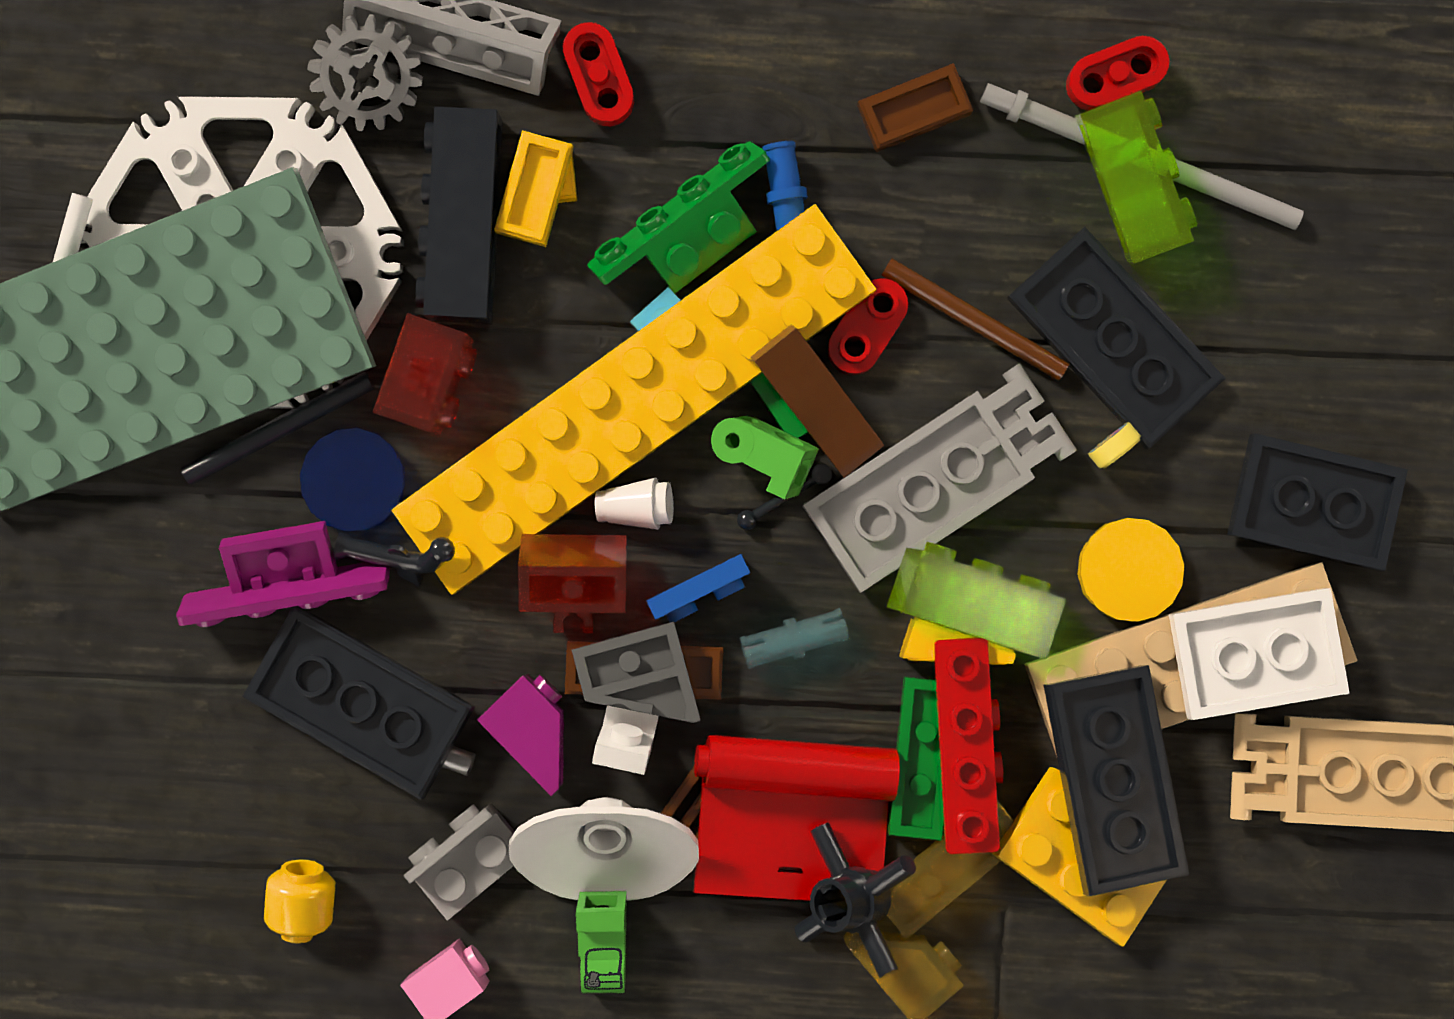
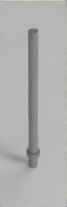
[980,83,1304,230]

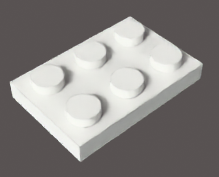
[1169,588,1349,720]

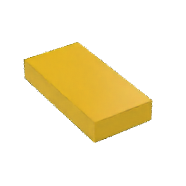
[494,130,574,247]

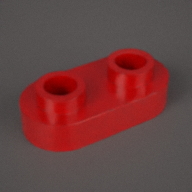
[563,22,634,126]
[1066,36,1169,111]
[828,278,908,376]

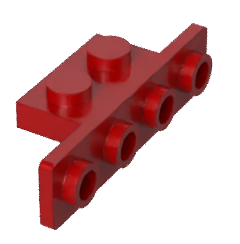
[934,637,1003,854]

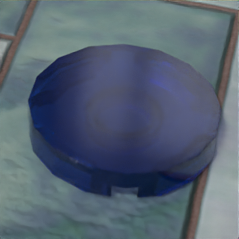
[300,428,406,532]

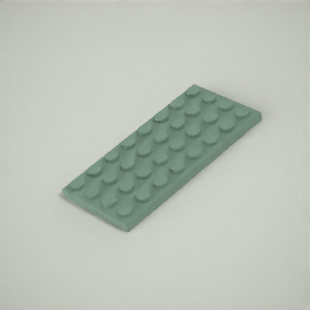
[0,167,376,512]

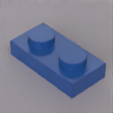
[646,554,750,623]

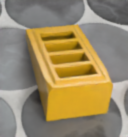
[899,617,1016,665]

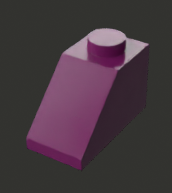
[477,673,564,796]

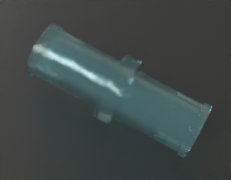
[739,608,849,670]

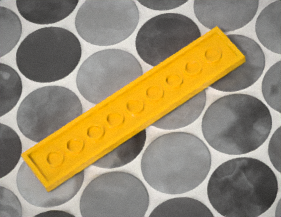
[391,204,876,595]

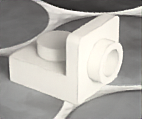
[592,706,659,775]

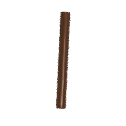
[881,258,1069,381]

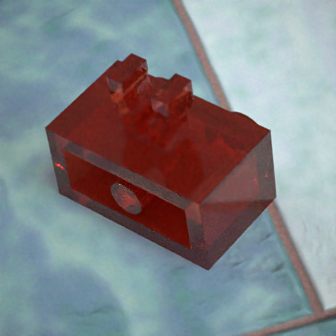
[373,313,477,437]
[518,534,627,633]

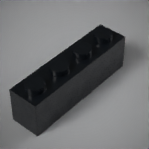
[416,106,503,325]

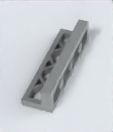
[342,0,562,96]

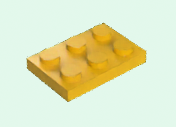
[992,767,1166,947]

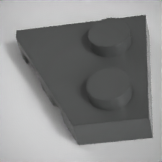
[572,622,701,723]

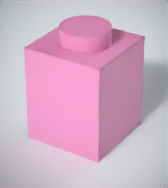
[401,938,490,1019]

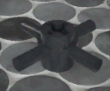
[795,823,916,978]

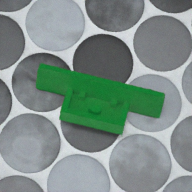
[587,141,770,294]

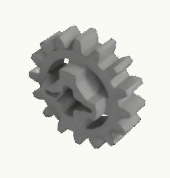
[307,14,423,131]

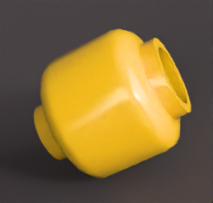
[264,859,335,943]

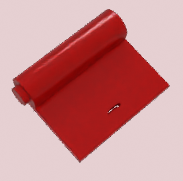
[694,735,900,901]

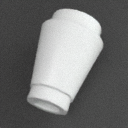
[595,478,673,530]

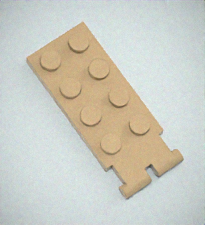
[1230,713,1454,832]

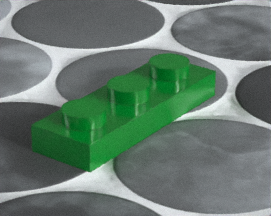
[888,677,944,841]

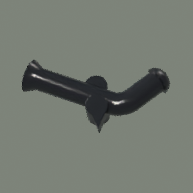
[334,531,455,588]

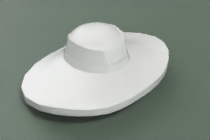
[509,797,699,901]

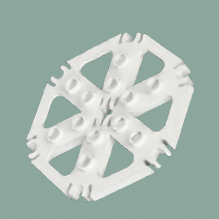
[81,97,404,409]

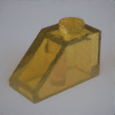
[843,932,964,1019]

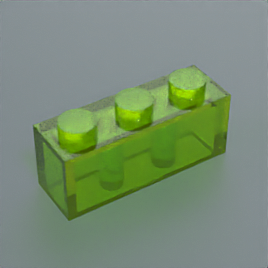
[1075,91,1197,264]
[887,542,1066,660]

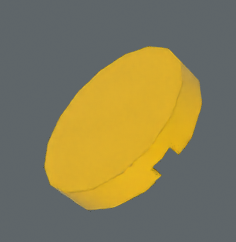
[1077,518,1184,622]

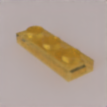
[887,800,1015,939]

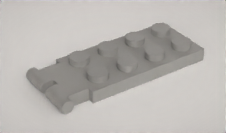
[803,363,1077,593]

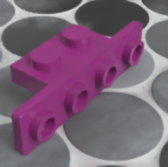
[176,521,390,627]

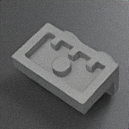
[403,803,515,921]

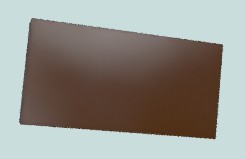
[857,63,973,152]

